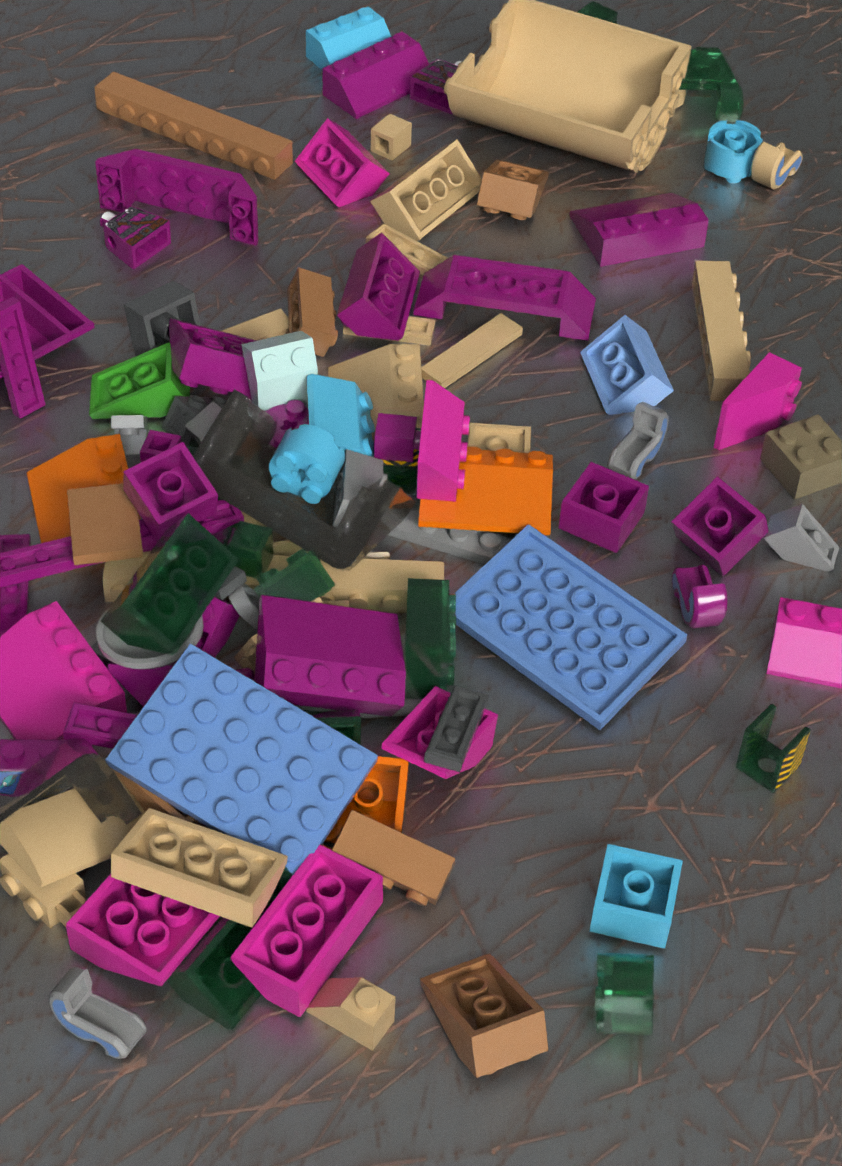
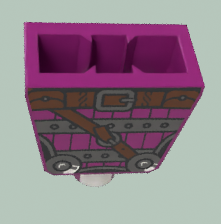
[410,59,461,115]
[100,206,171,270]

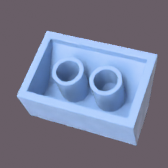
[580,315,674,415]

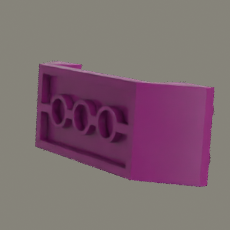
[95,149,258,245]
[413,255,596,341]

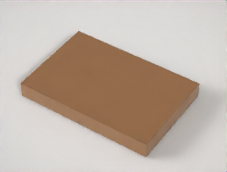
[67,483,143,565]

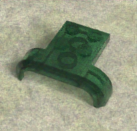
[679,47,744,123]

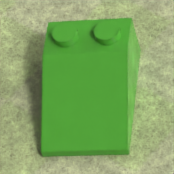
[89,342,190,419]

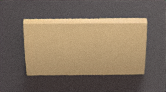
[0,773,146,888]
[111,808,288,927]

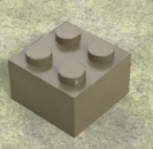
[760,414,842,500]

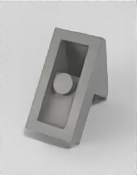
[111,415,148,455]

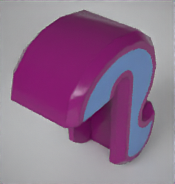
[672,564,728,629]

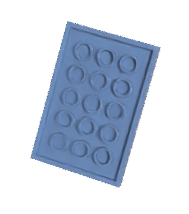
[441,524,687,730]
[105,643,378,878]

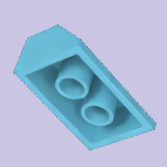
[306,6,391,71]
[307,374,375,457]

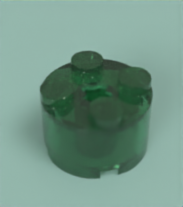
[595,953,654,1036]

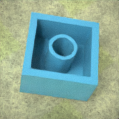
[589,844,683,949]

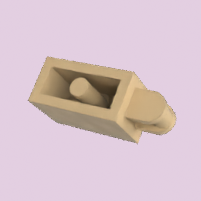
[0,853,87,929]

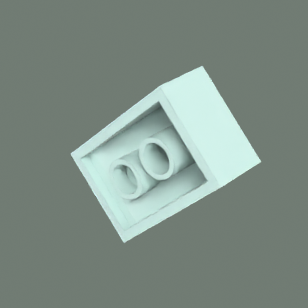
[241,331,318,431]

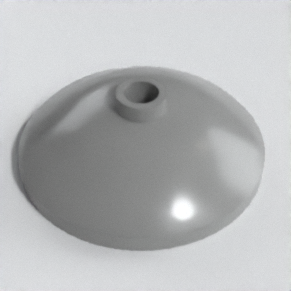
[96,590,204,669]

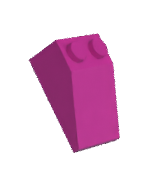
[713,352,802,450]
[381,686,498,779]

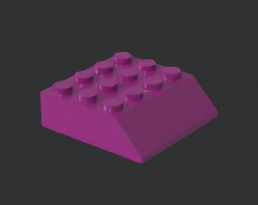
[0,264,95,379]

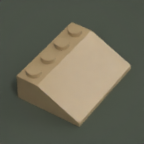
[328,344,424,442]

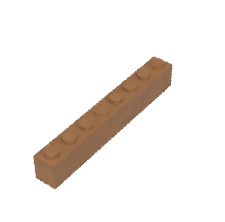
[94,71,293,180]

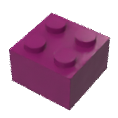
[123,442,218,543]
[558,462,649,553]
[671,476,769,577]

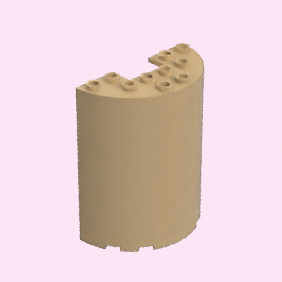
[444,0,691,173]

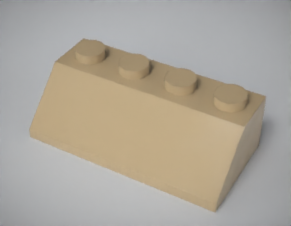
[370,139,482,241]

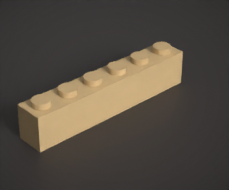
[691,261,751,401]

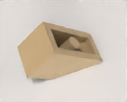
[306,977,396,1051]

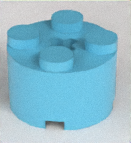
[704,120,763,183]
[269,424,345,504]

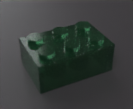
[405,578,456,699]

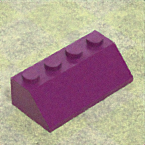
[323,31,429,119]
[337,232,420,341]

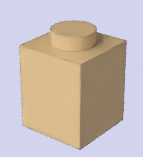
[371,114,412,161]

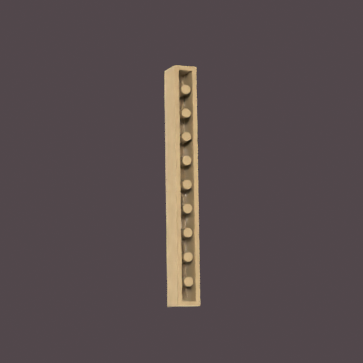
[102,551,444,614]

